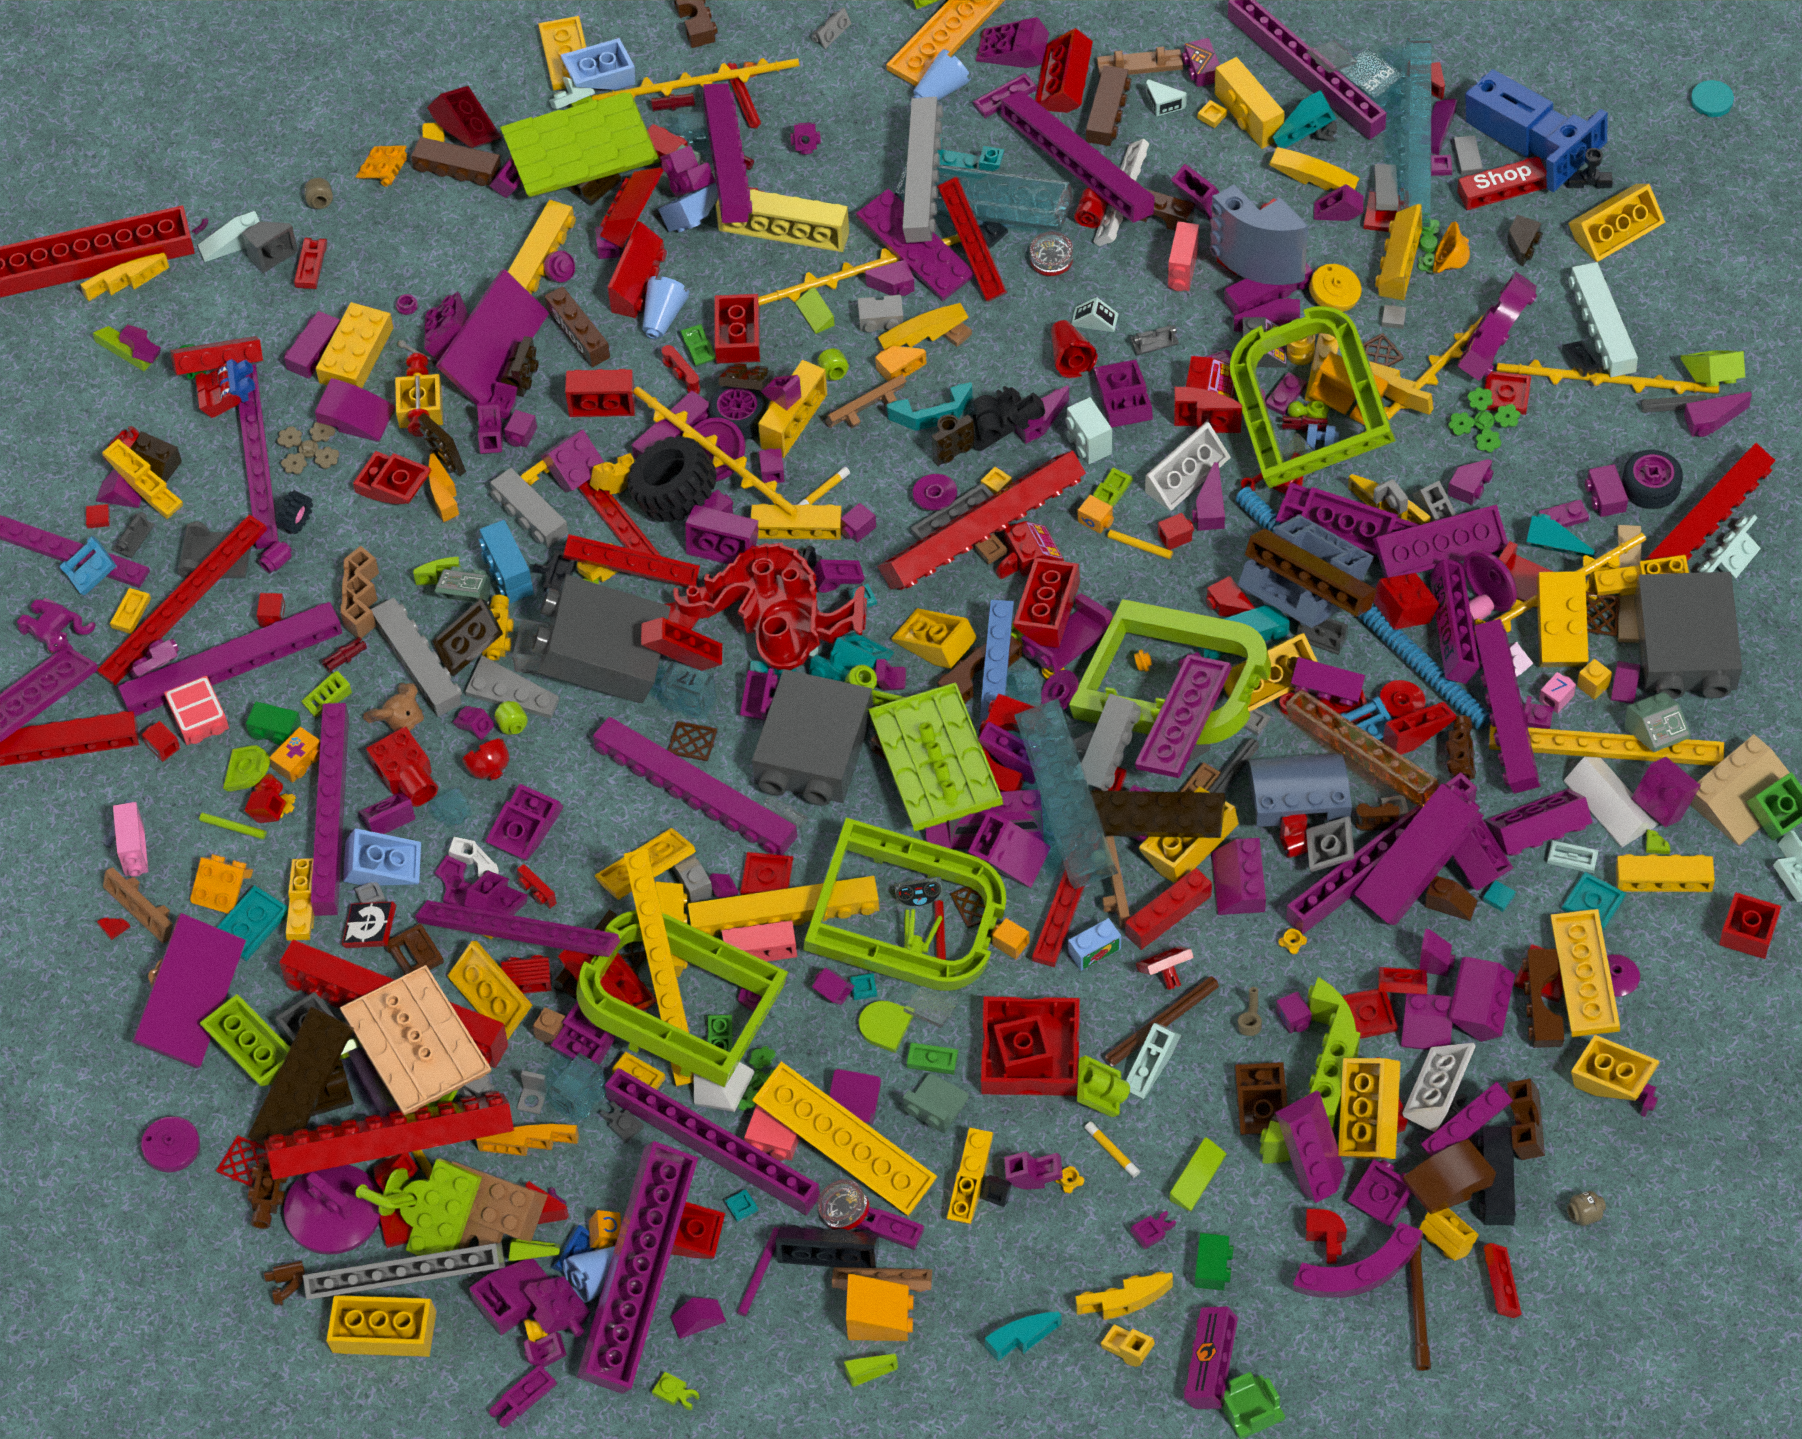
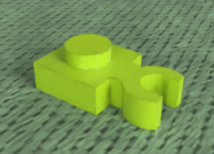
[652,1372,699,1410]

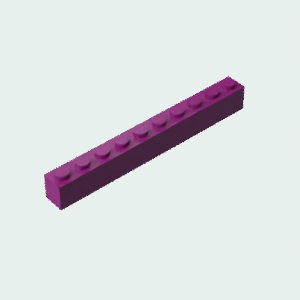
[1228,0,1387,140]
[703,83,752,223]
[1001,90,1155,223]
[118,602,342,717]
[311,703,349,916]
[593,716,797,855]
[1286,772,1477,935]
[605,1068,820,1216]

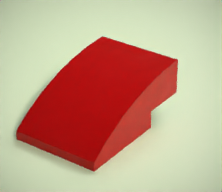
[1174,387,1242,433]
[353,451,432,504]
[671,1202,725,1259]

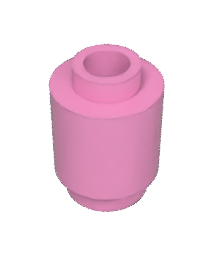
[1469,594,1494,626]

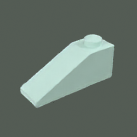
[198,211,260,262]
[1126,1023,1181,1099]

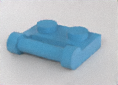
[60,536,117,595]
[1337,696,1392,752]

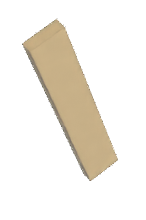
[1618,525,1641,643]

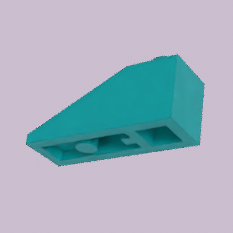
[1273,90,1337,149]
[1526,514,1595,558]

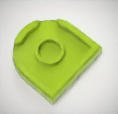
[223,745,270,792]
[859,1001,914,1053]

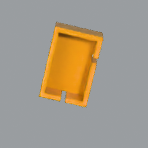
[1309,351,1389,425]

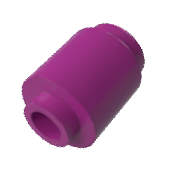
[258,541,292,574]

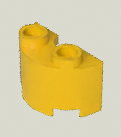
[590,453,634,494]

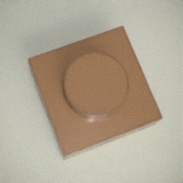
[942,322,972,347]
[975,534,1007,565]

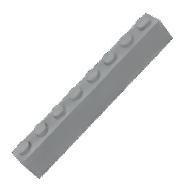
[903,97,943,243]
[303,1243,505,1300]

